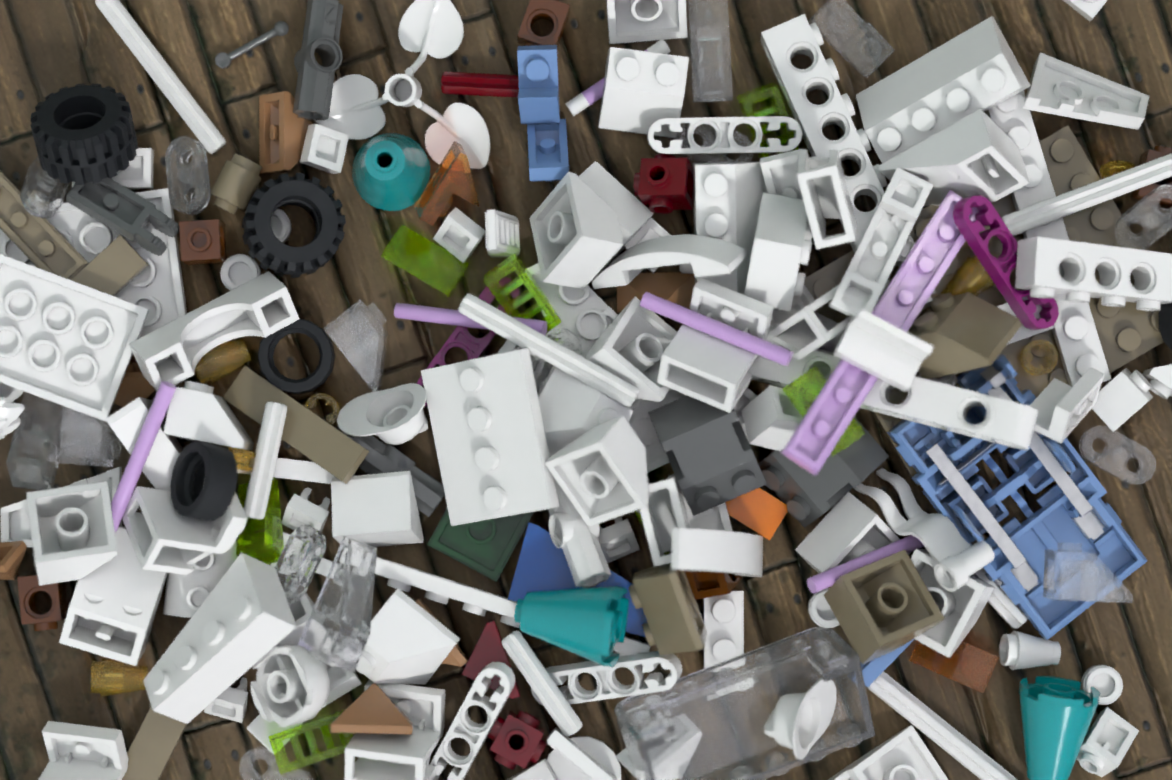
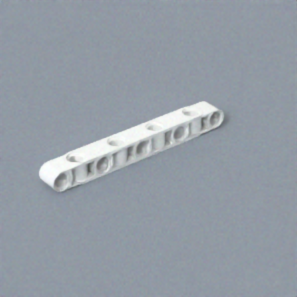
[747,340,1039,450]

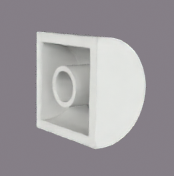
[163,540,251,618]

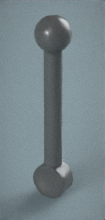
[215,21,289,69]

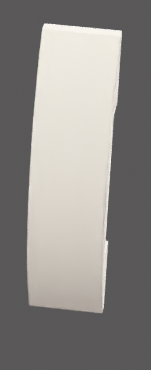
[829,167,934,317]
[591,235,747,289]
[671,528,763,577]

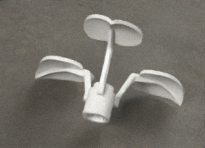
[315,0,491,169]

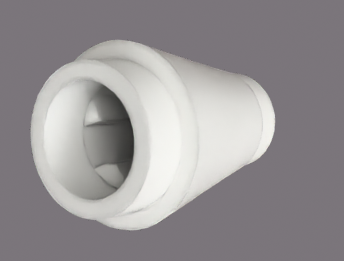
[999,631,1061,670]

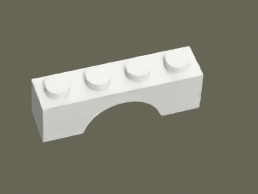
[129,271,299,391]

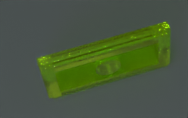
[381,225,469,298]

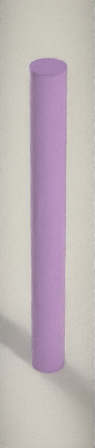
[640,292,793,367]
[394,303,547,335]
[111,381,177,532]
[807,535,925,593]

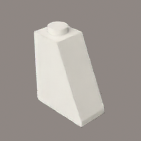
[105,397,183,491]

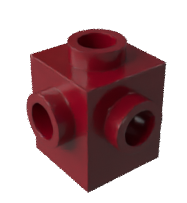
[633,154,694,214]
[487,710,547,770]

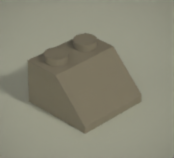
[909,292,1022,379]
[824,550,945,664]
[629,563,707,655]

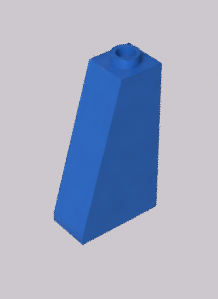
[508,522,647,637]

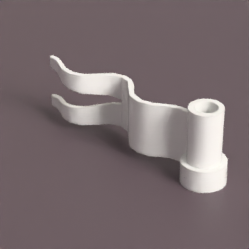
[854,468,994,592]

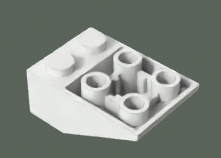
[878,109,1030,207]
[59,525,168,666]

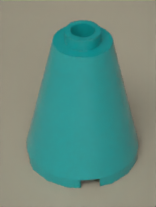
[352,133,430,211]
[514,586,629,667]
[1019,676,1100,780]

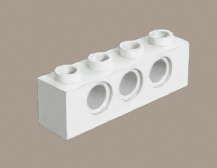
[1015,236,1172,311]

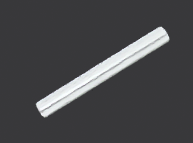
[95,0,226,154]
[1002,153,1172,236]
[458,294,639,407]
[868,671,1018,780]

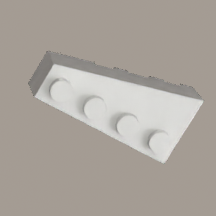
[143,552,297,724]

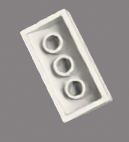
[856,16,1031,163]
[693,161,768,295]

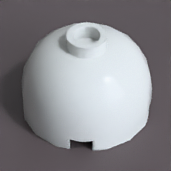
[251,645,329,727]

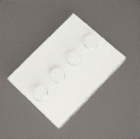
[0,254,149,422]
[421,348,559,526]

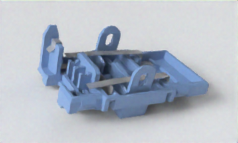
[887,355,1148,640]

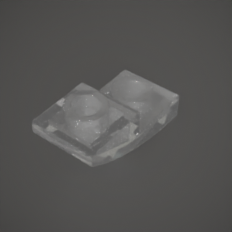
[808,0,895,78]

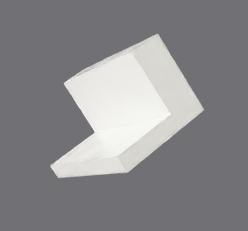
[833,309,934,392]
[1030,367,1105,443]

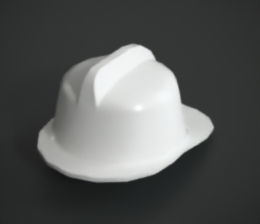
[337,383,428,445]
[764,677,836,760]

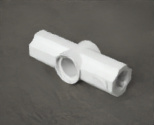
[548,478,611,588]

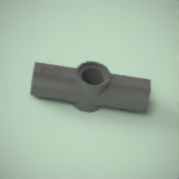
[293,0,344,121]
[345,434,445,517]

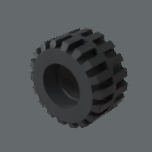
[30,83,138,185]
[242,173,346,278]

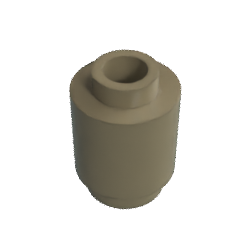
[209,153,263,215]

